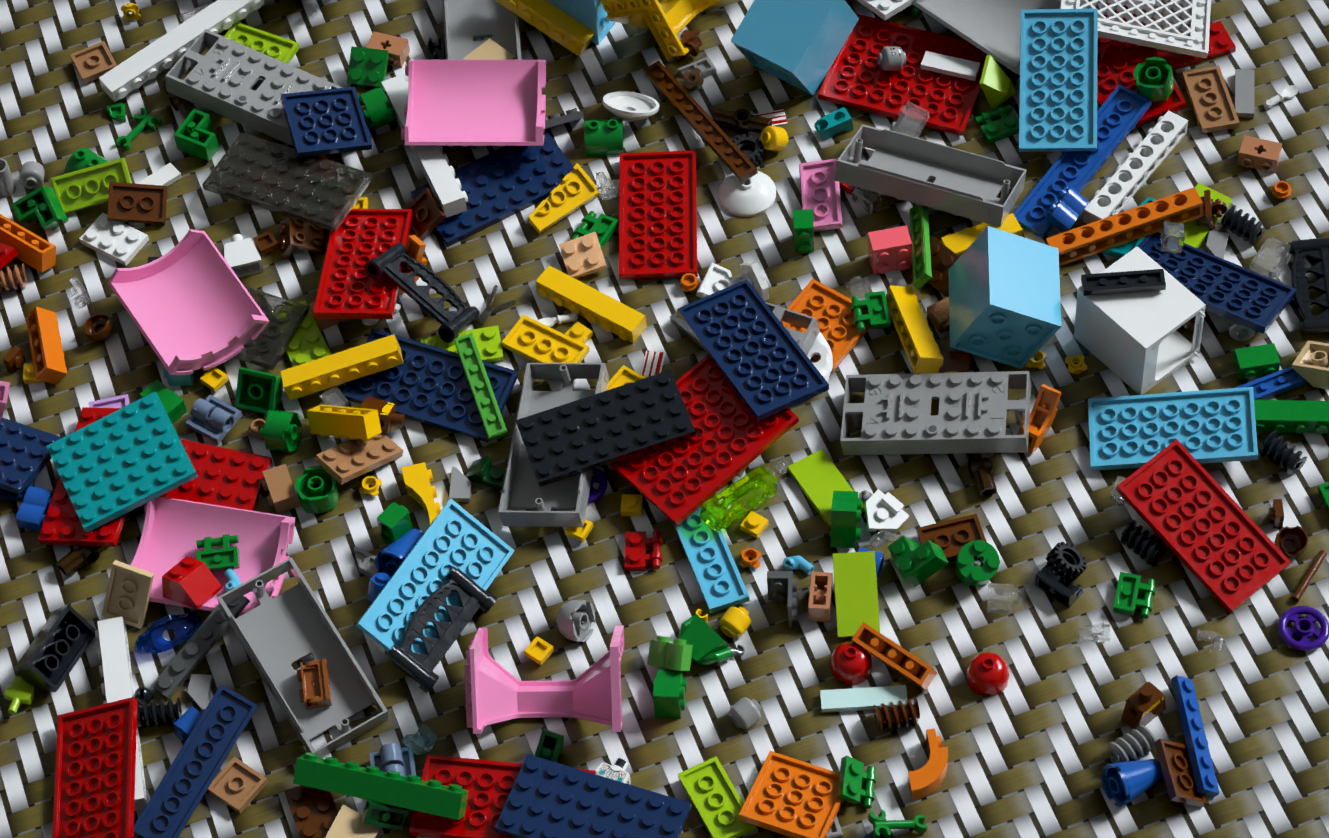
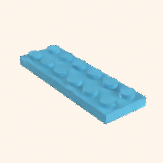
[672,500,750,614]

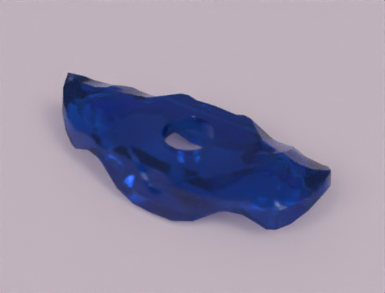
[135,612,202,654]

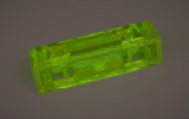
[699,465,779,532]

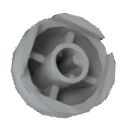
[556,600,595,642]

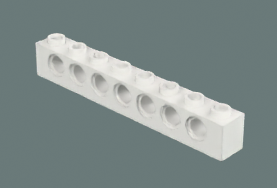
[1082,110,1188,224]

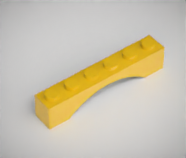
[401,462,441,524]

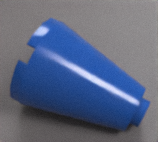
[375,529,424,577]
[1101,759,1163,807]

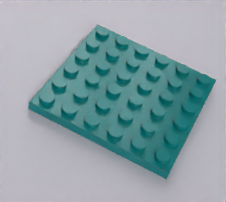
[46,391,198,533]

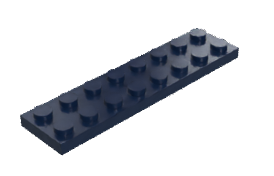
[134,684,258,838]

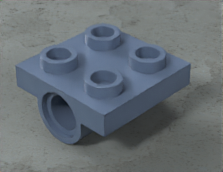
[185,394,243,444]
[369,743,416,777]

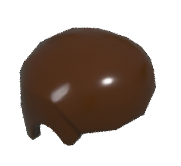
[83,314,113,342]
[1275,526,1309,558]

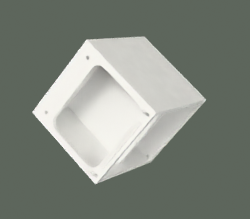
[1074,247,1206,395]

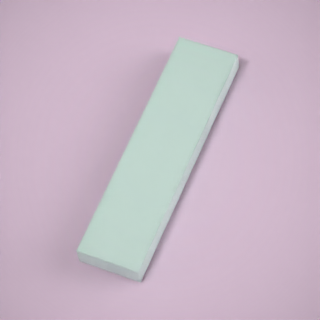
[820,685,907,713]

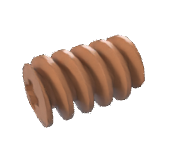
[0,263,27,293]

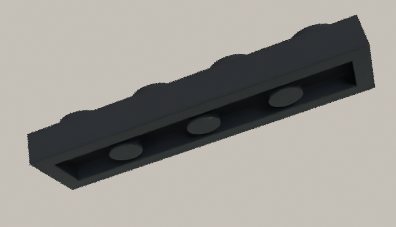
[1081,269,1166,296]

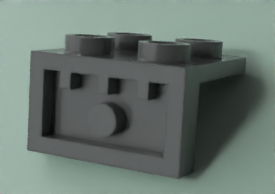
[767,571,798,629]

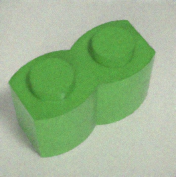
[647,635,693,671]

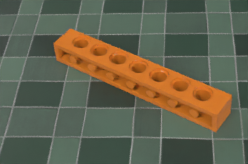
[1046,187,1205,266]

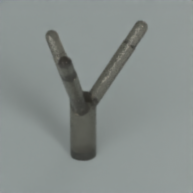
[476,285,516,326]

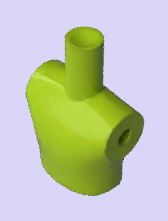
[4,676,35,715]

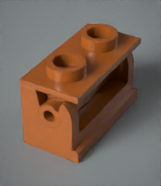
[297,658,332,709]

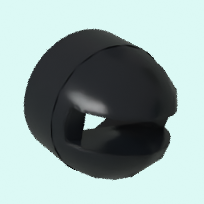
[135,687,153,705]

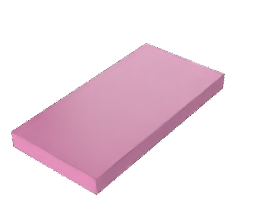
[799,159,843,232]

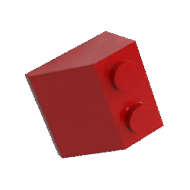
[162,556,222,609]

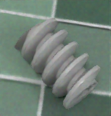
[1108,725,1157,763]

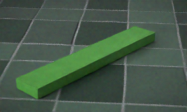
[910,204,932,289]
[453,333,508,441]

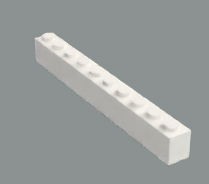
[99,0,265,102]
[381,75,468,218]
[95,616,148,811]

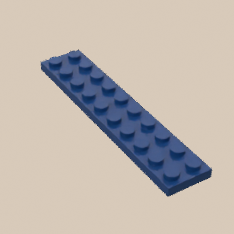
[1013,84,1152,239]

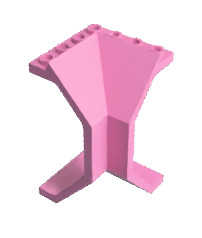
[464,625,624,734]

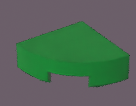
[106,104,126,122]

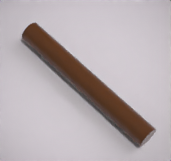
[1291,550,1327,602]

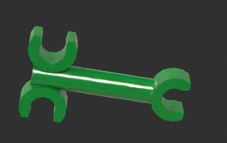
[116,108,162,151]
[868,810,928,838]

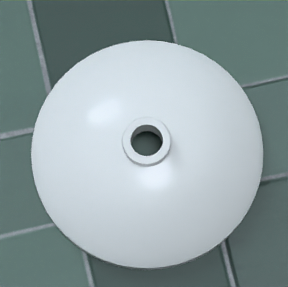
[603,91,659,122]
[719,171,776,217]

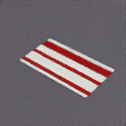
[752,109,787,126]
[641,351,665,378]

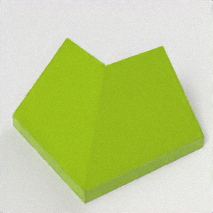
[980,55,1016,109]

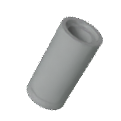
[0,158,16,197]

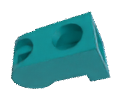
[814,107,854,140]

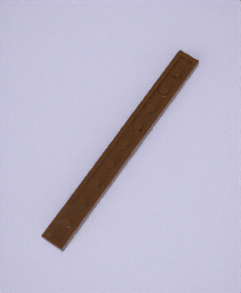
[643,61,758,182]

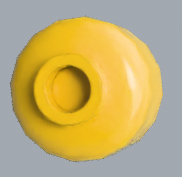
[760,126,788,152]
[720,606,751,638]

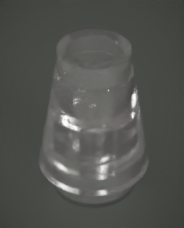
[1079,622,1111,643]

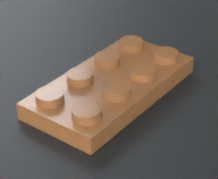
[1182,66,1240,134]
[315,433,403,485]

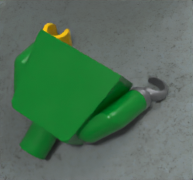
[678,609,745,666]

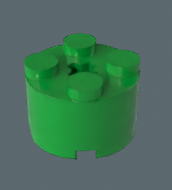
[1134,57,1174,102]
[358,87,395,131]
[260,410,302,452]
[295,466,339,514]
[955,540,1000,587]

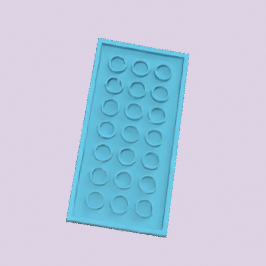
[1019,8,1098,152]
[1088,387,1258,471]
[356,499,515,654]

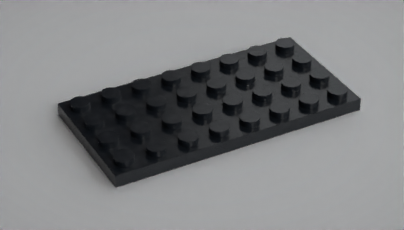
[516,370,696,487]

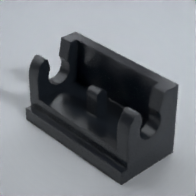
[427,35,446,60]
[1035,564,1083,608]

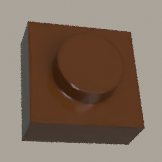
[253,230,279,256]
[3,345,25,373]
[1268,499,1284,528]

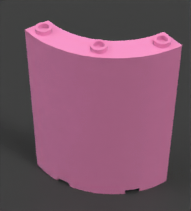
[401,59,546,146]
[108,229,269,375]
[131,496,295,616]

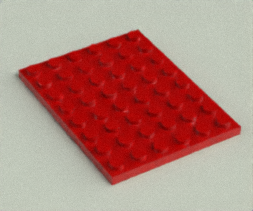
[818,13,994,136]
[609,355,799,526]

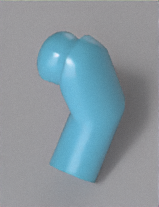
[224,568,241,592]

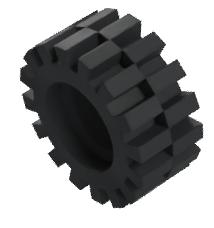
[732,134,764,168]
[1046,542,1087,582]

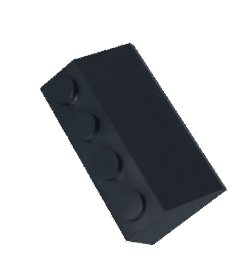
[13,604,96,693]

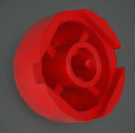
[830,641,873,685]
[966,652,1010,696]

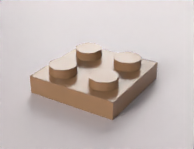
[70,41,117,84]
[207,757,268,814]

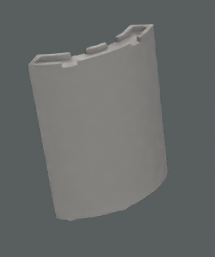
[911,0,1060,75]

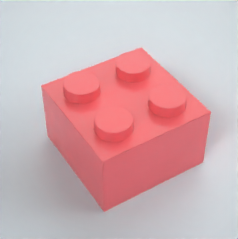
[868,225,912,275]

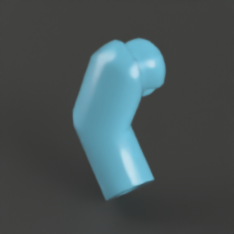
[783,556,815,575]

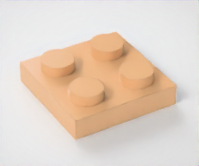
[559,232,607,279]

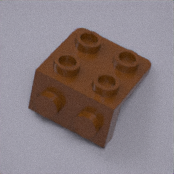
[278,214,326,259]

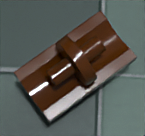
[674,28,702,63]
[1196,190,1227,230]

